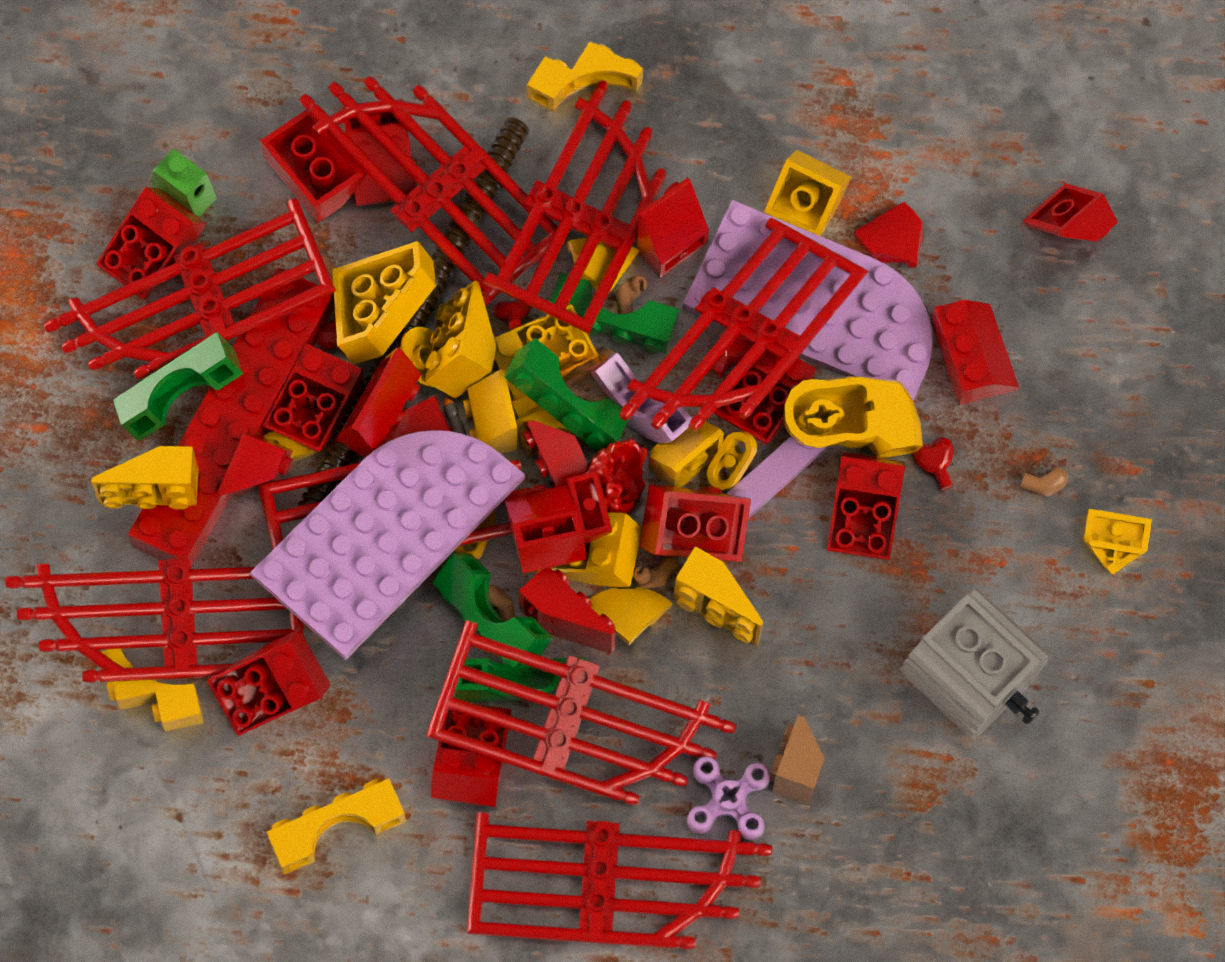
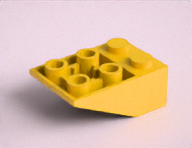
[425,280,496,399]
[493,304,599,402]
[91,446,199,509]
[531,513,642,587]
[673,547,764,645]

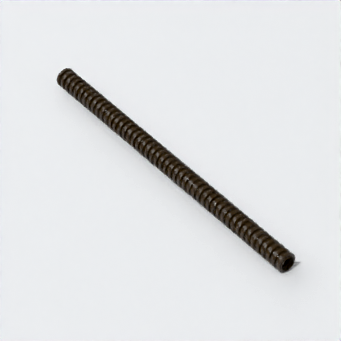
[297,117,530,507]

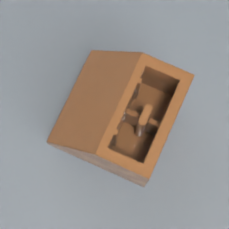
[770,715,825,805]

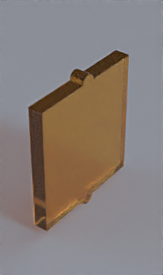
[563,354,608,389]

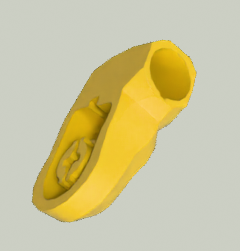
[783,376,923,458]

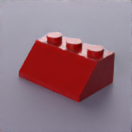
[260,110,366,224]
[930,299,1019,405]
[336,347,421,458]

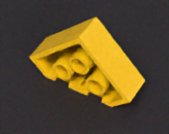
[332,241,436,365]

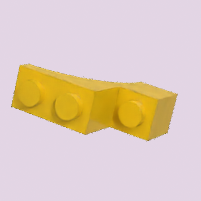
[527,41,643,112]
[101,649,204,732]

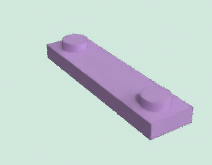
[727,436,830,519]

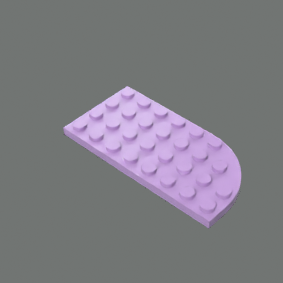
[682,200,932,402]
[250,431,525,660]

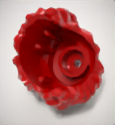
[586,438,647,513]

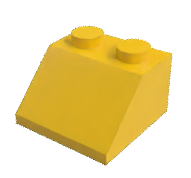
[764,150,851,236]
[463,370,518,454]
[648,421,724,487]

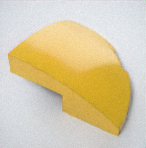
[590,587,673,645]

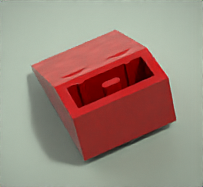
[342,99,416,207]
[636,177,709,278]
[96,187,207,300]
[263,343,365,453]
[713,350,817,445]
[827,452,905,560]
[504,485,587,573]
[519,567,616,654]
[206,629,331,736]
[431,704,512,807]

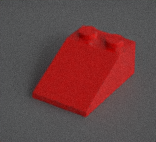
[639,484,751,562]

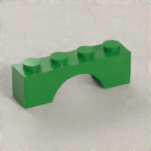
[550,272,679,354]
[113,332,243,442]
[504,338,629,452]
[432,553,553,669]
[455,657,587,701]

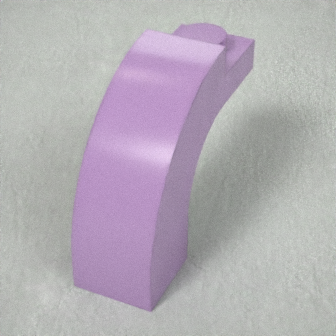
[591,352,692,443]

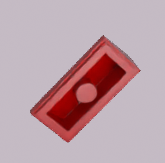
[566,471,613,543]

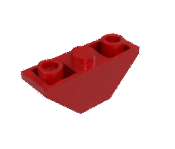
[521,420,588,493]

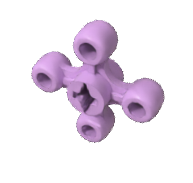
[687,756,770,841]

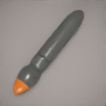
[443,398,467,435]

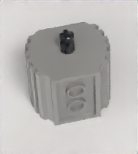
[900,588,1051,740]

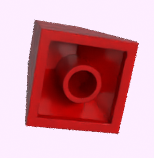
[1023,183,1118,242]
[217,434,293,496]

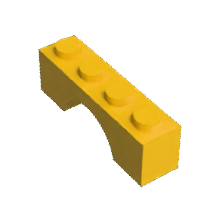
[267,779,406,875]

